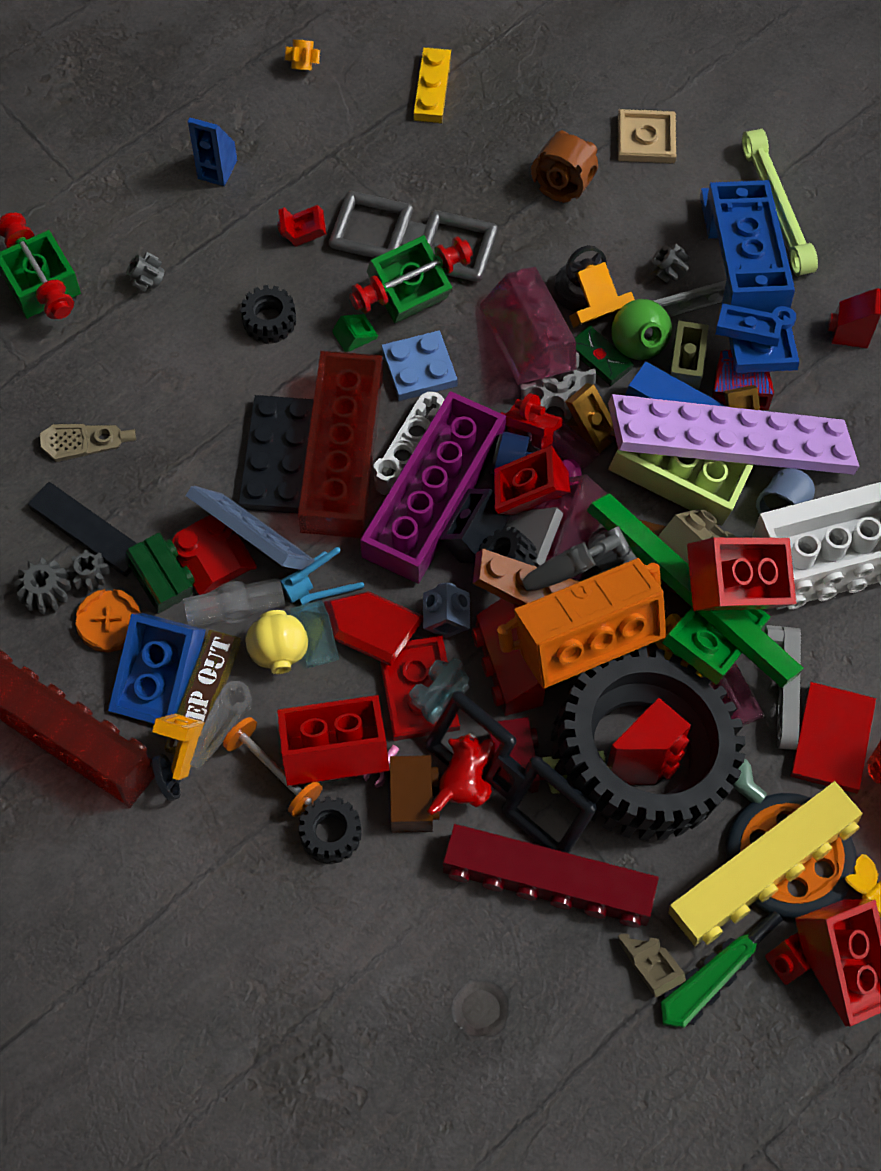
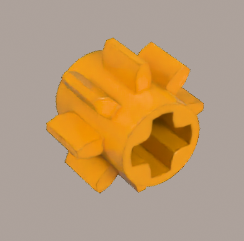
[285,39,320,71]

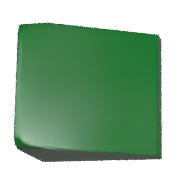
[332,314,378,352]

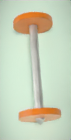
[223,717,323,816]

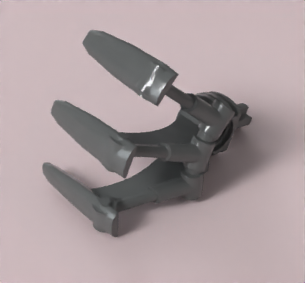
[522,526,652,654]

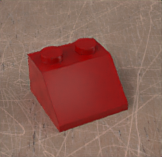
[494,445,570,515]

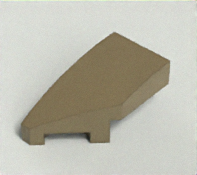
[618,933,686,998]

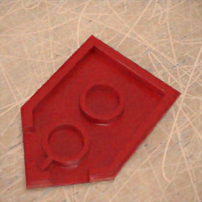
[324,591,423,666]

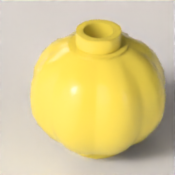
[246,610,308,674]

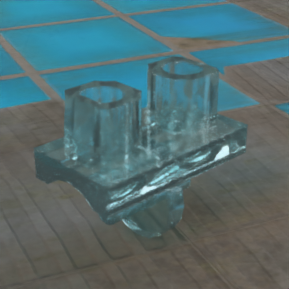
[409,657,470,724]

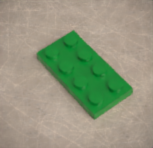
[662,607,771,685]

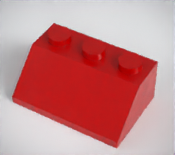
[472,598,546,716]
[607,698,691,785]

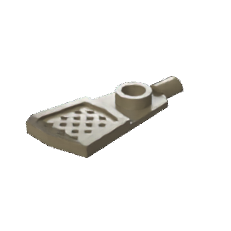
[40,424,136,462]

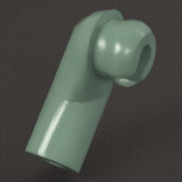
[733,759,767,803]

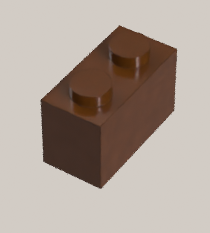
[390,755,440,833]

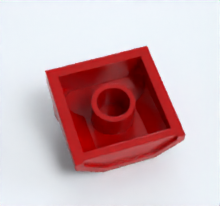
[171,515,257,599]

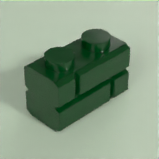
[125,533,195,613]

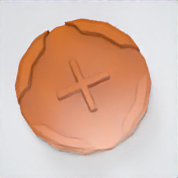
[76,589,141,652]

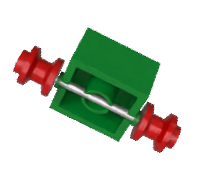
[0,212,81,319]
[349,235,473,324]

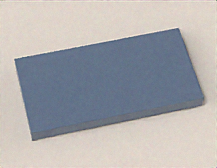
[186,486,315,570]

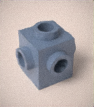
[423,583,470,638]

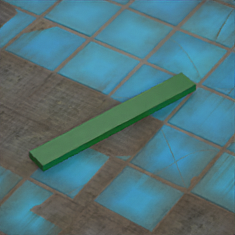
[587,493,804,688]

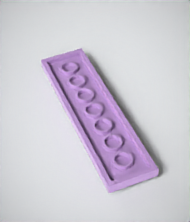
[608,394,859,475]

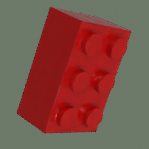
[687,537,796,611]
[277,695,390,786]

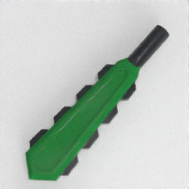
[660,911,783,1028]

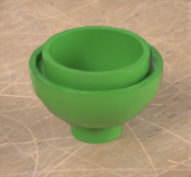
[612,299,672,360]

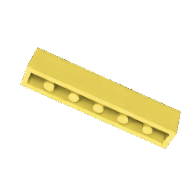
[669,781,863,946]

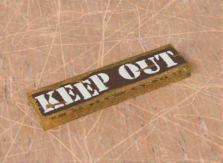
[164,629,242,761]

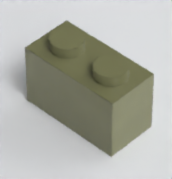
[669,321,709,391]

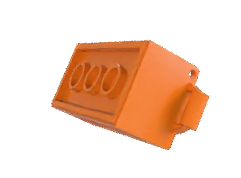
[497,558,666,689]

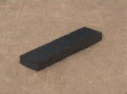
[28,482,137,577]

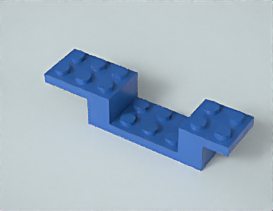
[700,180,800,373]

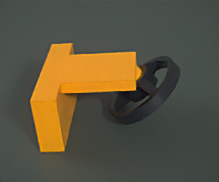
[566,245,635,328]
[152,713,207,801]

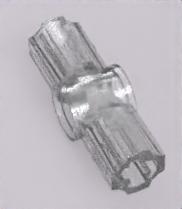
[183,577,285,627]

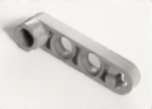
[764,625,801,750]

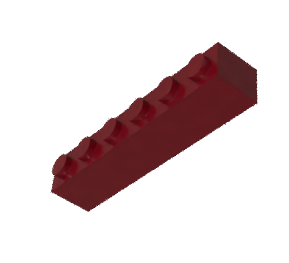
[443,824,659,928]

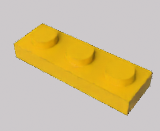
[414,47,451,123]

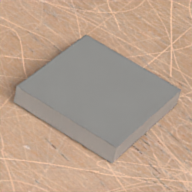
[505,507,563,567]

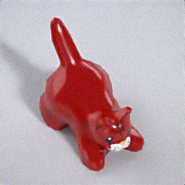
[427,733,495,815]

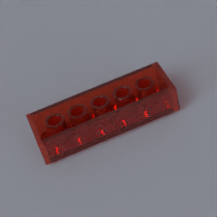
[298,351,383,538]
[0,650,155,808]

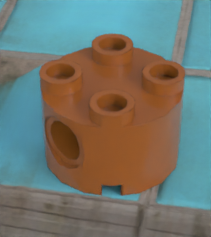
[531,131,598,202]

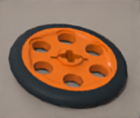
[726,793,856,919]

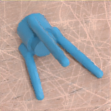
[280,547,364,606]

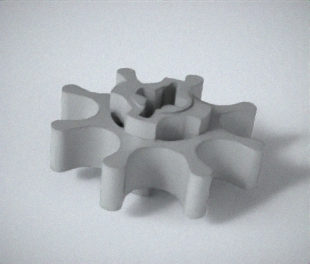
[521,350,596,419]

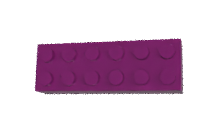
[360,391,506,584]

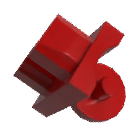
[500,393,562,449]

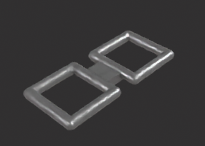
[329,191,498,282]

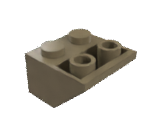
[658,509,737,564]

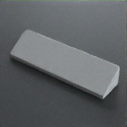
[654,280,726,317]

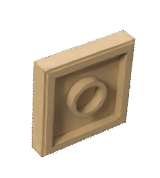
[618,109,676,163]

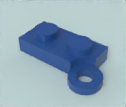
[716,303,796,347]

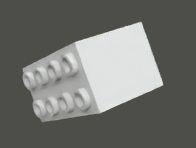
[752,482,881,610]

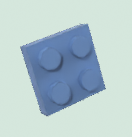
[382,330,458,401]

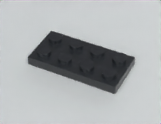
[239,395,317,514]

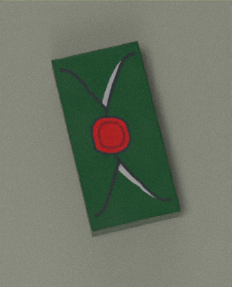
[568,326,633,386]

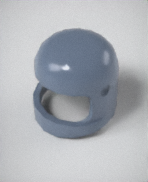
[756,468,815,514]

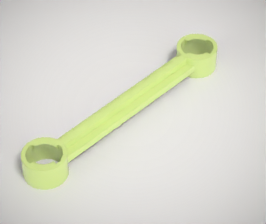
[742,129,818,276]

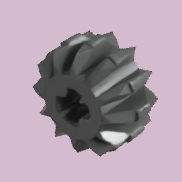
[14,557,71,615]

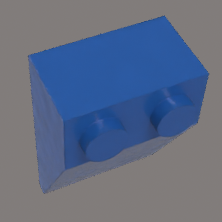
[108,613,206,723]

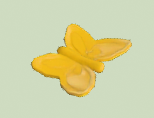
[845,854,881,917]

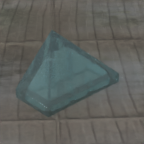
[290,600,339,668]

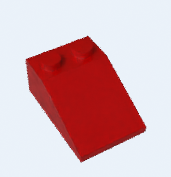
[795,899,881,1027]

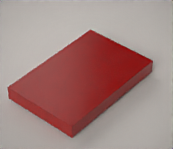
[380,635,460,741]
[790,682,877,794]

